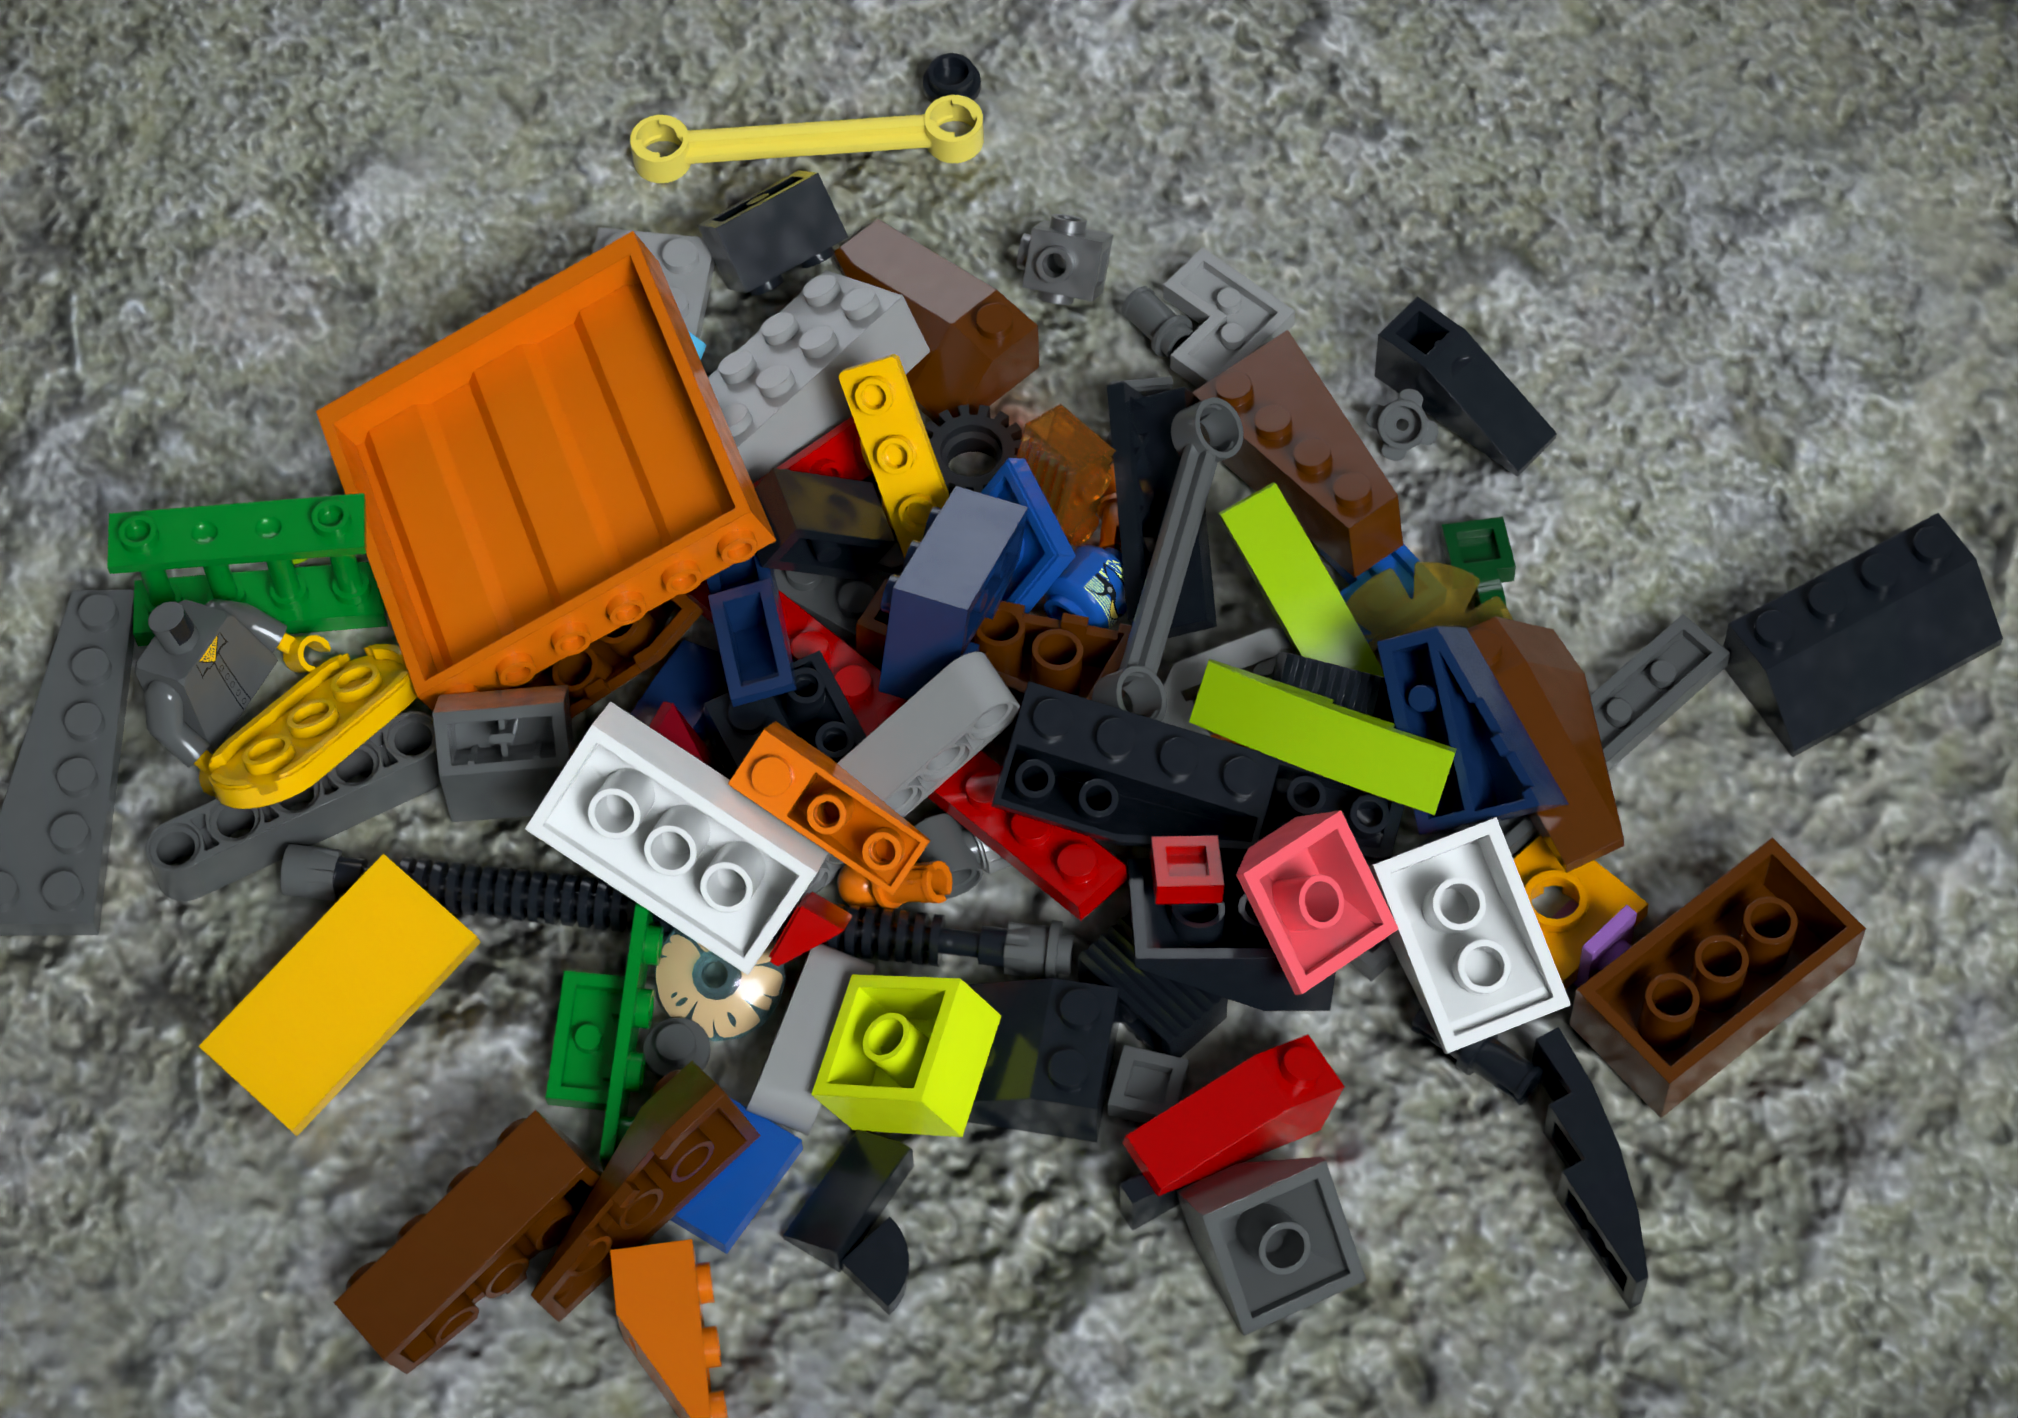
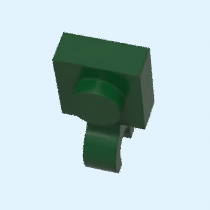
[1440,516,1516,625]

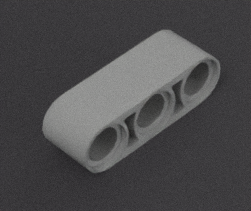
[746,943,875,1136]

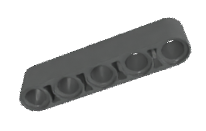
[145,711,441,902]

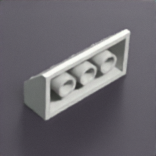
[525,701,829,975]

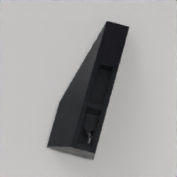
[991,681,1405,861]

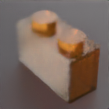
[1016,404,1116,546]

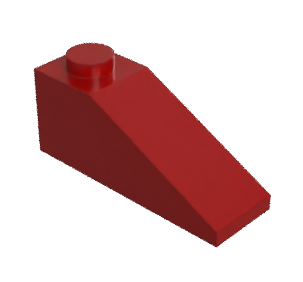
[1122,1034,1345,1196]

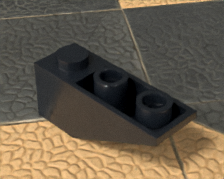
[1374,296,1557,477]

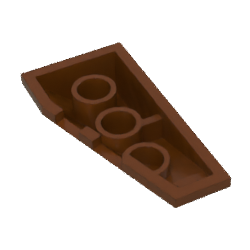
[834,219,1039,426]
[1467,616,1624,873]
[531,1060,761,1322]

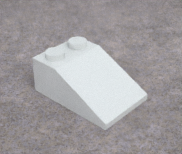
[1369,817,1571,1054]

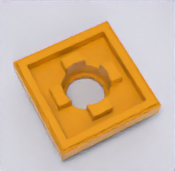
[1513,835,1649,990]

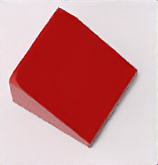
[769,891,852,966]

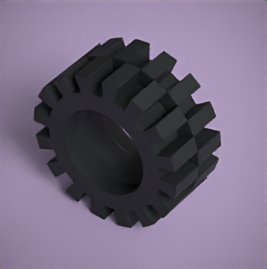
[925,404,1028,495]

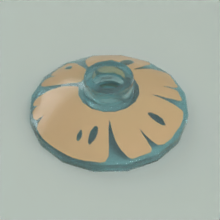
[654,928,786,1042]

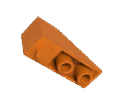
[728,721,931,896]
[610,1239,728,1418]

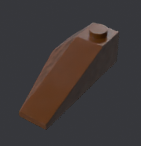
[510,594,704,719]

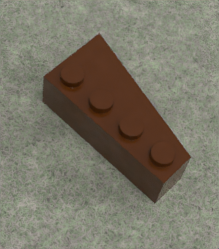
[1192,330,1403,578]
[856,579,1132,734]

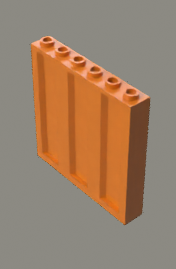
[316,231,776,711]

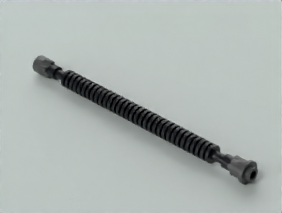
[280,844,1075,979]

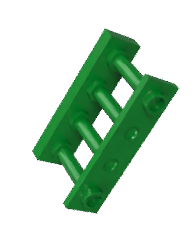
[107,493,388,646]

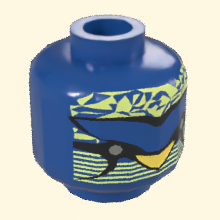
[1044,545,1127,629]

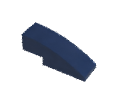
[707,553,796,707]

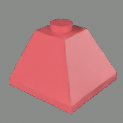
[1236,810,1399,995]

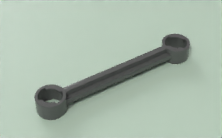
[1092,397,1244,721]

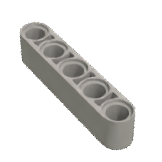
[797,652,1020,904]

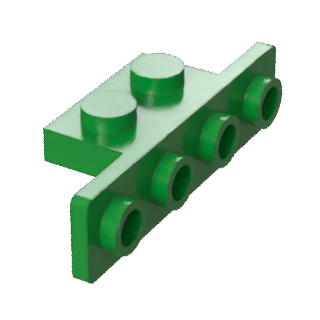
[545,903,663,1171]

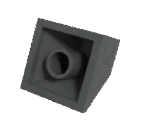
[1176,1157,1366,1336]

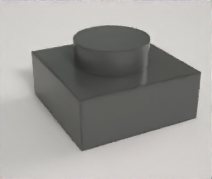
[1108,1045,1189,1124]

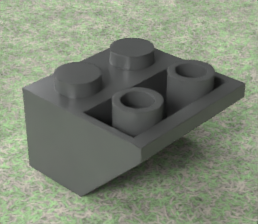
[432,684,575,823]

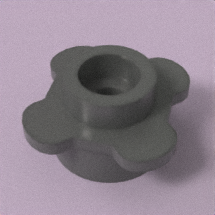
[1366,389,1439,461]

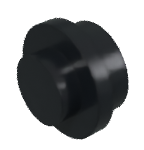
[923,53,981,103]

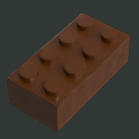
[1569,837,1866,1118]

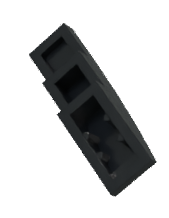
[1531,1027,1649,1309]

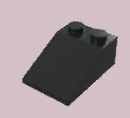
[1127,859,1336,1011]
[967,978,1119,1142]

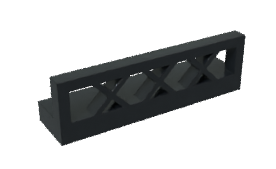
[1107,381,1217,639]

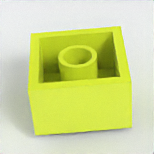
[811,974,1001,1137]

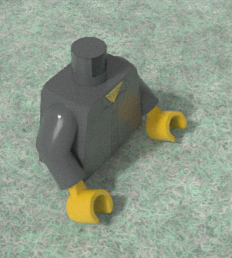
[135,599,331,796]

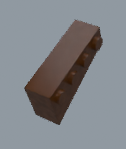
[333,1110,603,1374]

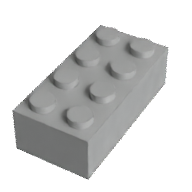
[708,270,930,484]

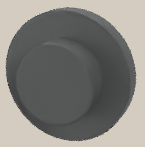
[643,1018,711,1079]

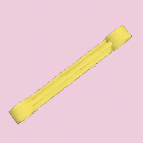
[630,95,984,183]

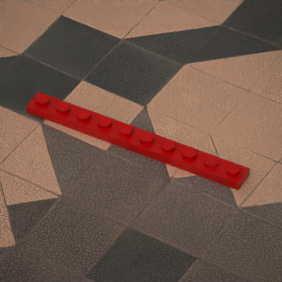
[685,579,1128,921]

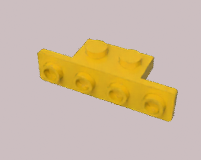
[839,354,950,558]

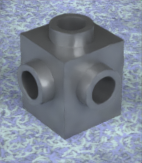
[1017,214,1113,305]

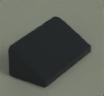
[783,1130,914,1272]

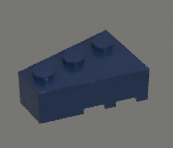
[878,486,1028,700]
[1377,626,1569,835]

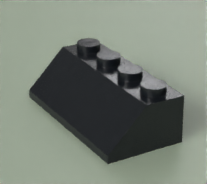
[1723,513,2003,757]

